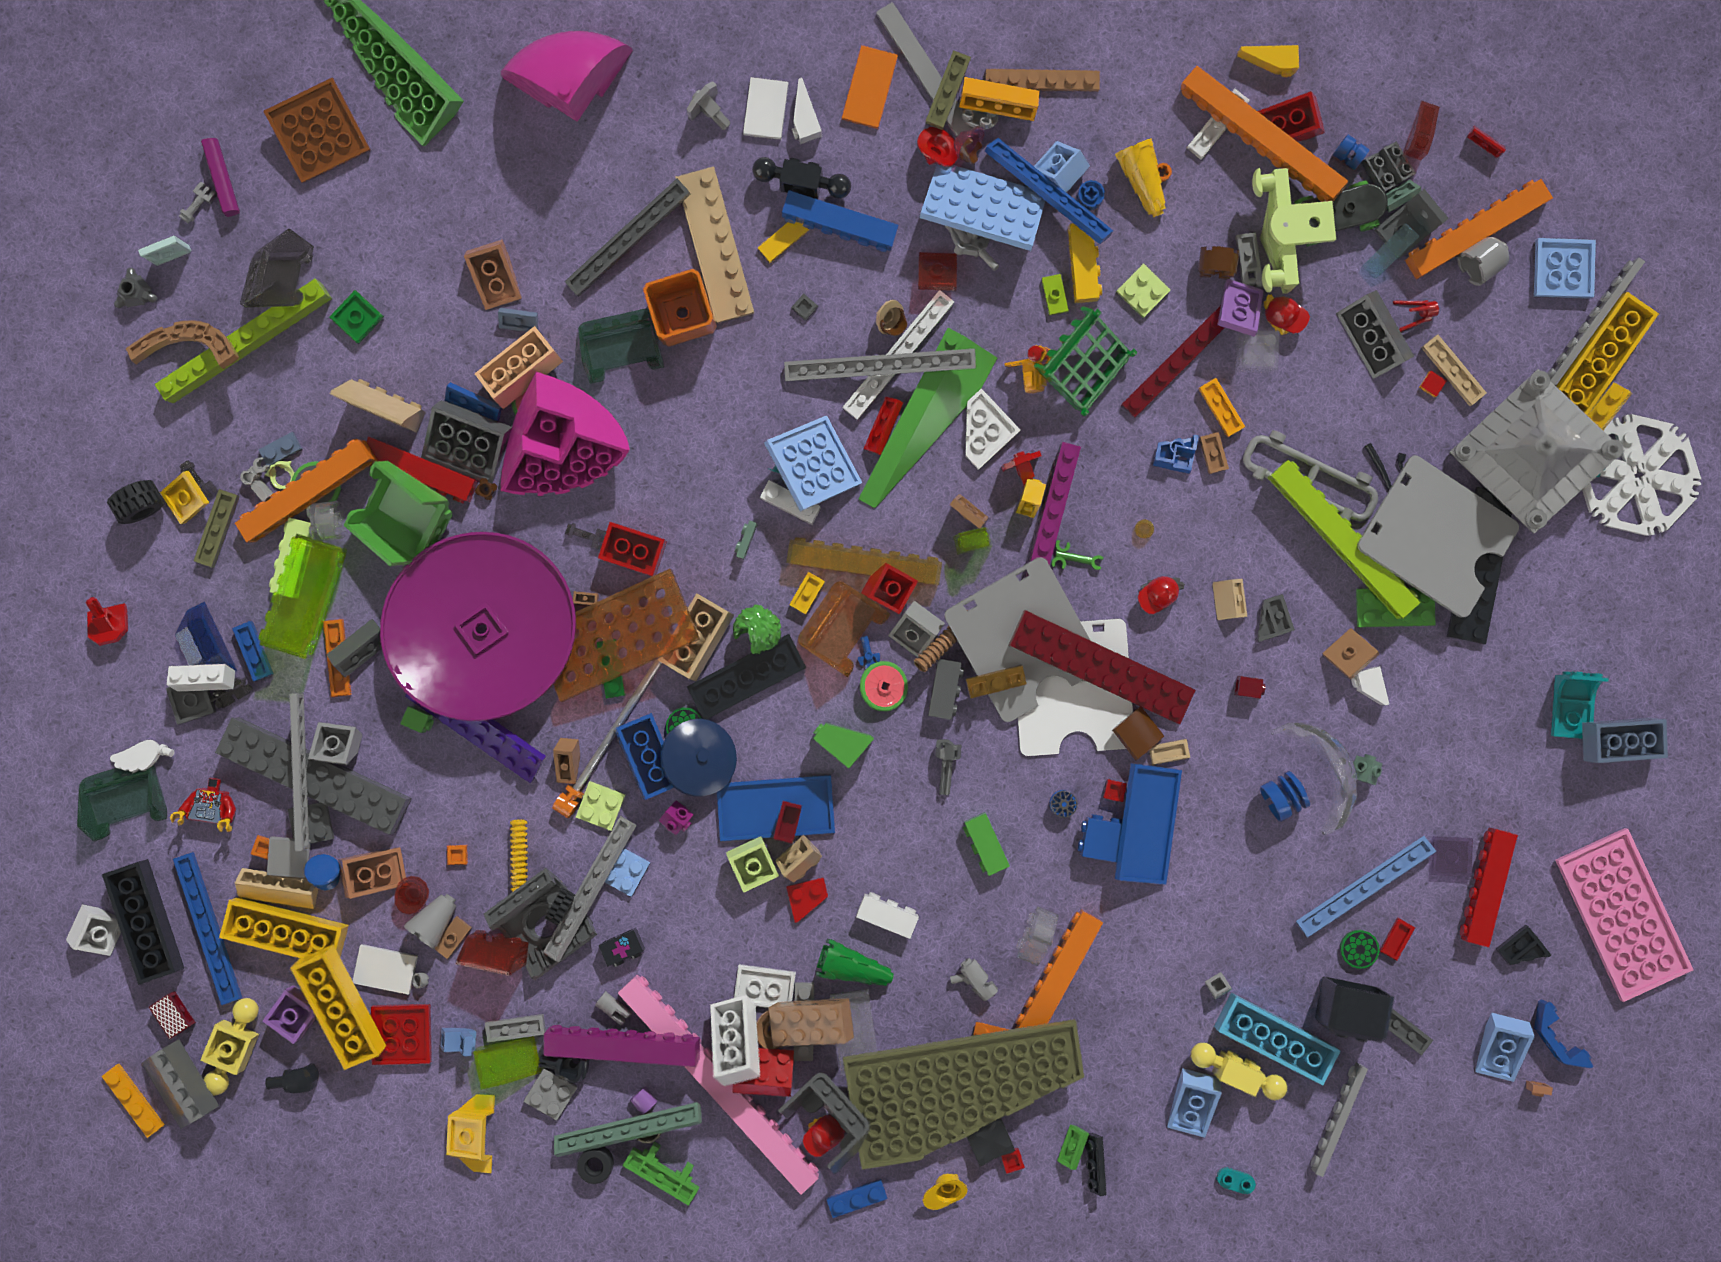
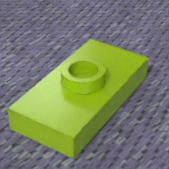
[1041,274,1069,316]

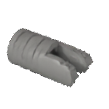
[595,991,632,1025]

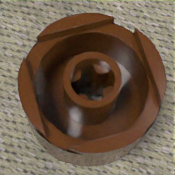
[1198,246,1239,280]

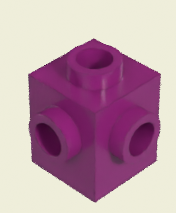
[659,800,693,835]

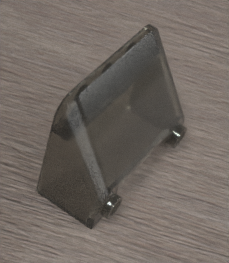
[240,229,314,308]

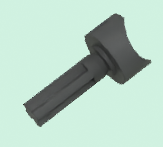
[935,739,962,795]

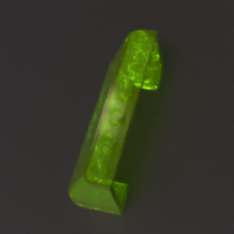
[258,533,347,659]

